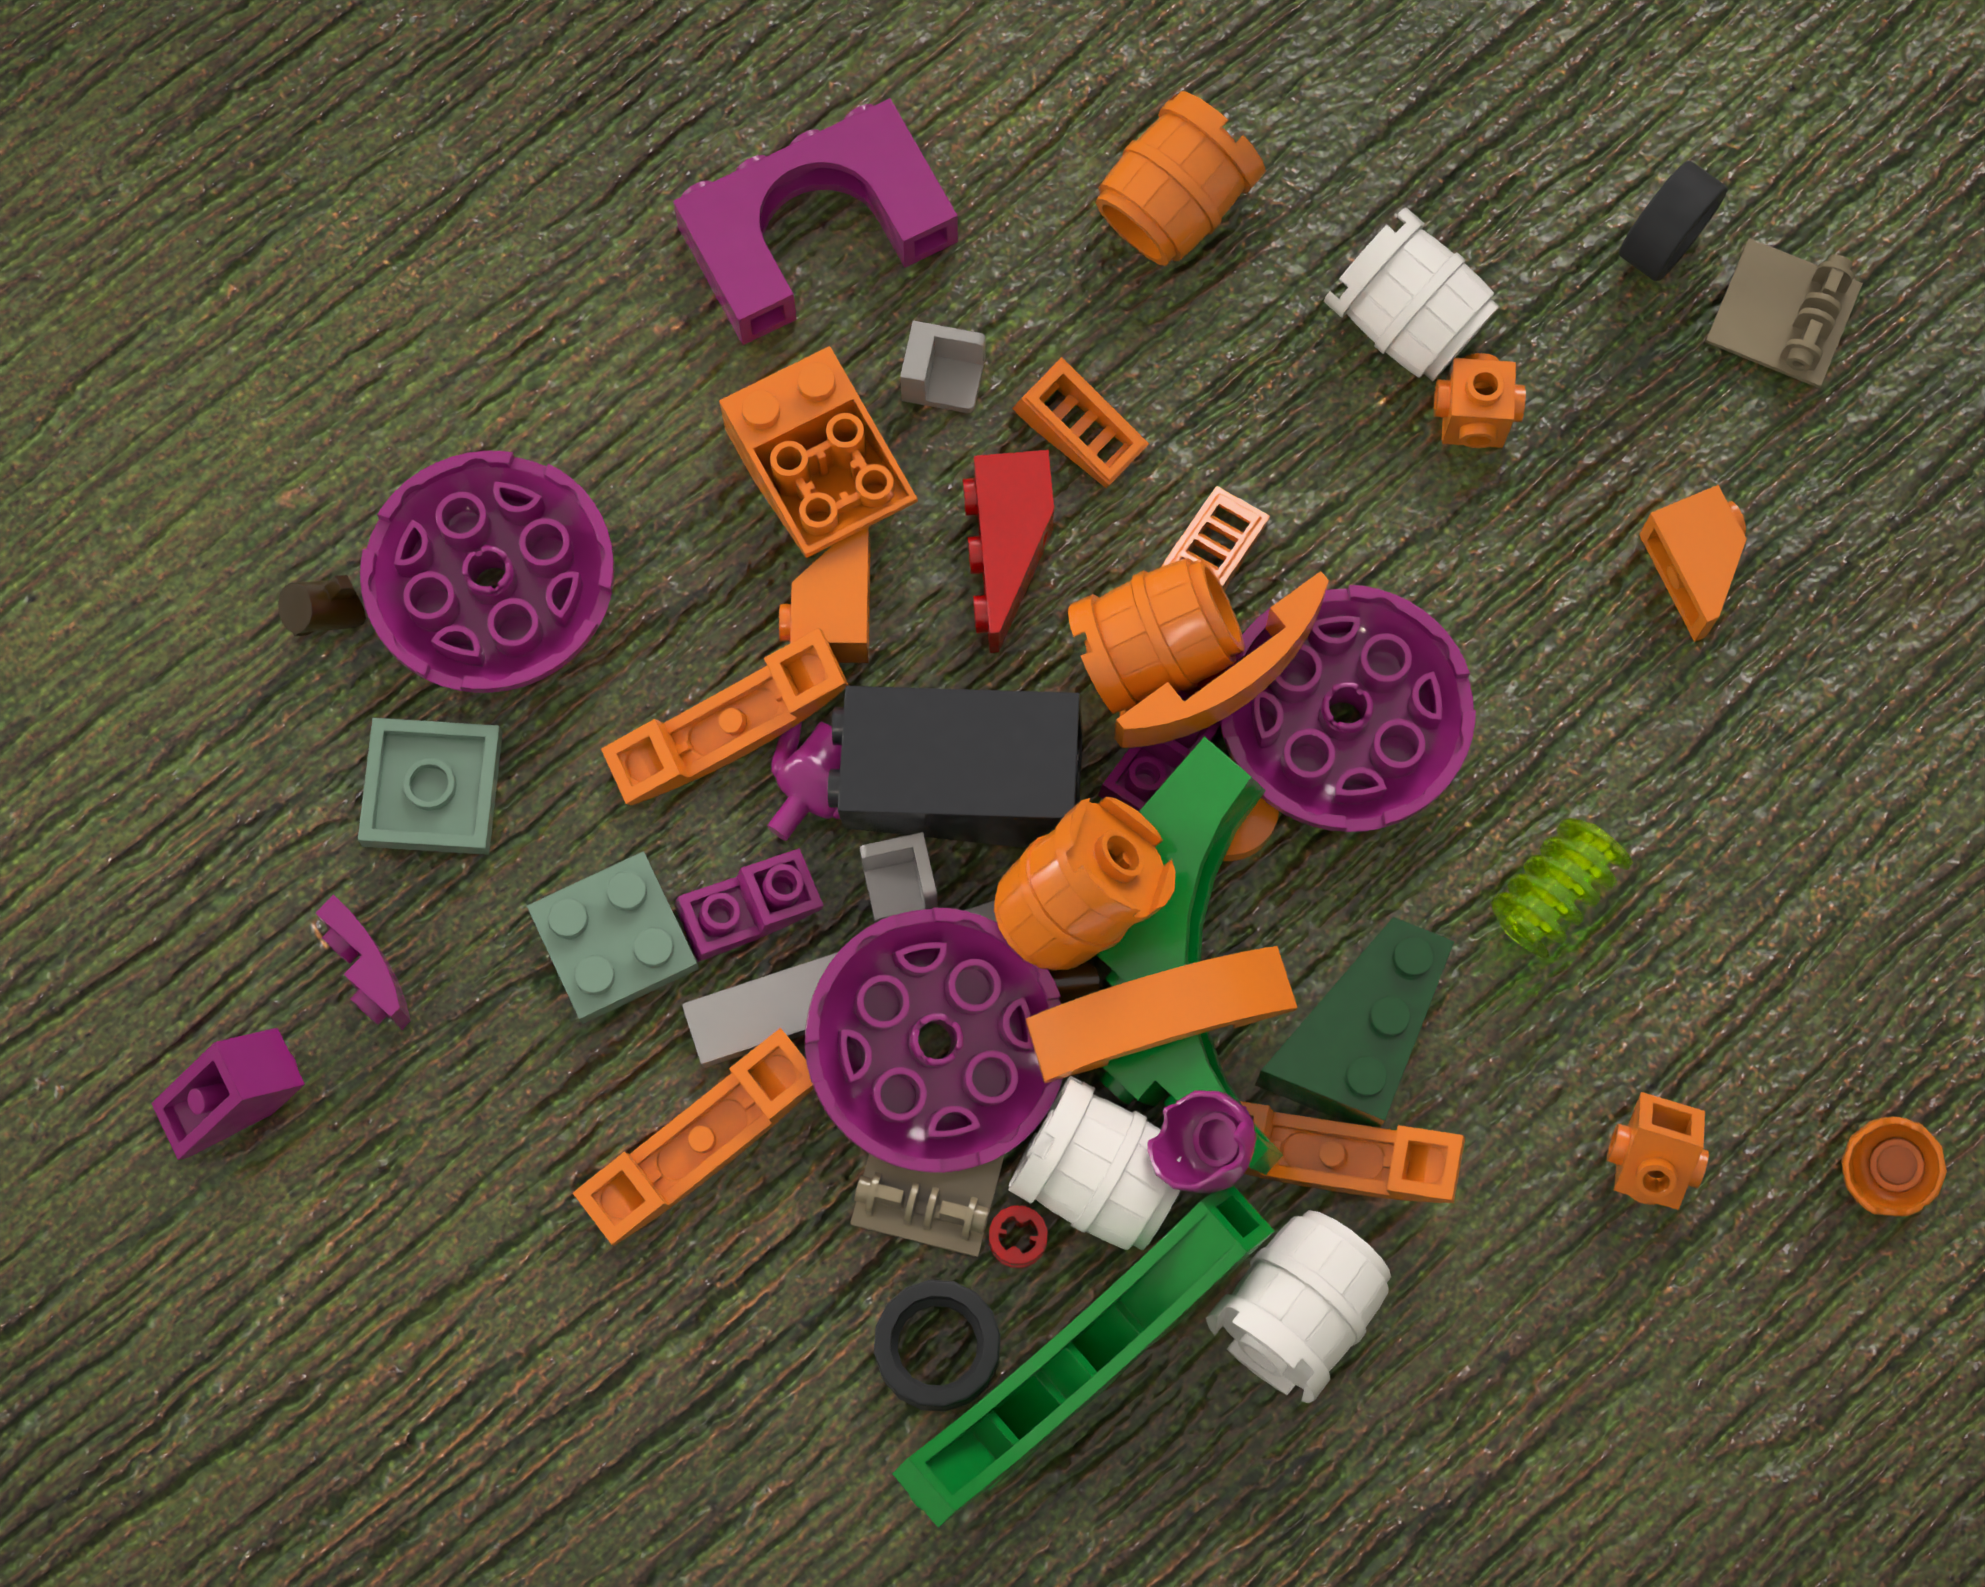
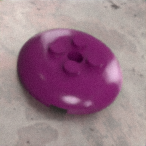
[360,451,615,693]
[1220,585,1476,832]
[805,908,1063,1173]

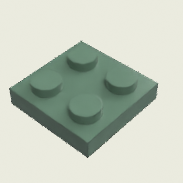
[358,718,503,855]
[527,851,699,1024]

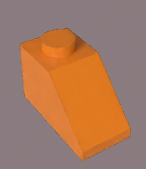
[1639,485,1747,642]
[779,527,871,663]

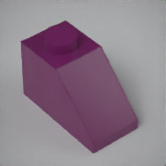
[151,1027,305,1160]

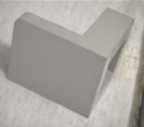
[900,321,986,413]
[860,832,938,923]

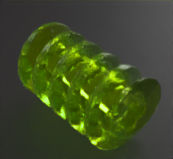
[1491,818,1633,958]

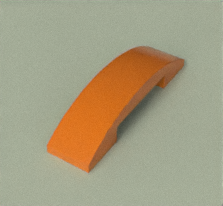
[1114,571,1329,748]
[601,628,849,806]
[1026,946,1298,1083]
[573,1028,814,1246]
[1240,1101,1465,1203]

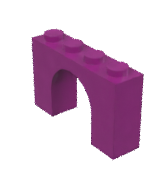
[673,98,958,345]

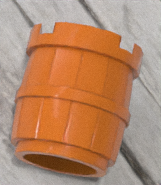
[1095,91,1266,266]
[1068,558,1245,717]
[994,797,1176,970]

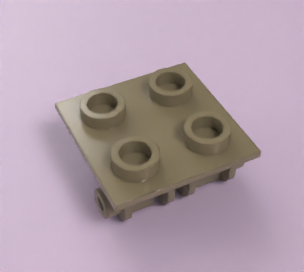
[1705,238,1863,388]
[850,1154,1005,1258]

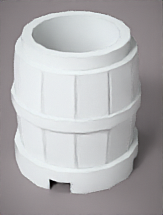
[1323,208,1499,381]
[1008,1076,1182,1250]
[1206,1210,1391,1403]

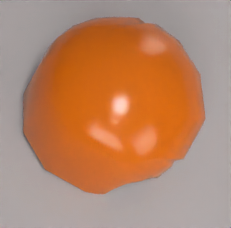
[1841,1117,1947,1216]

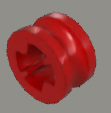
[989,1205,1048,1269]

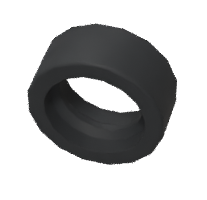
[1618,161,1728,281]
[874,1280,1001,1412]

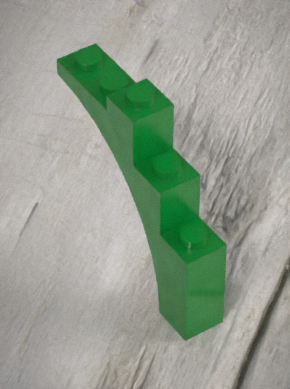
[1097,736,1283,1175]
[892,1185,1274,1528]

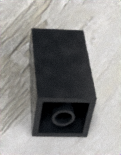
[828,686,1083,848]

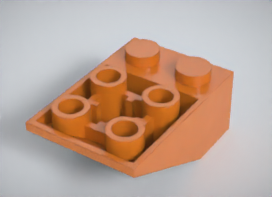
[719,346,918,558]

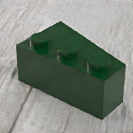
[1255,917,1455,1128]

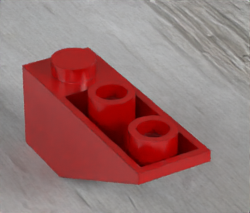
[962,450,1054,653]

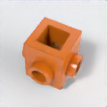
[1434,353,1526,448]
[1607,1092,1709,1210]

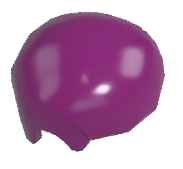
[1147,1090,1257,1194]

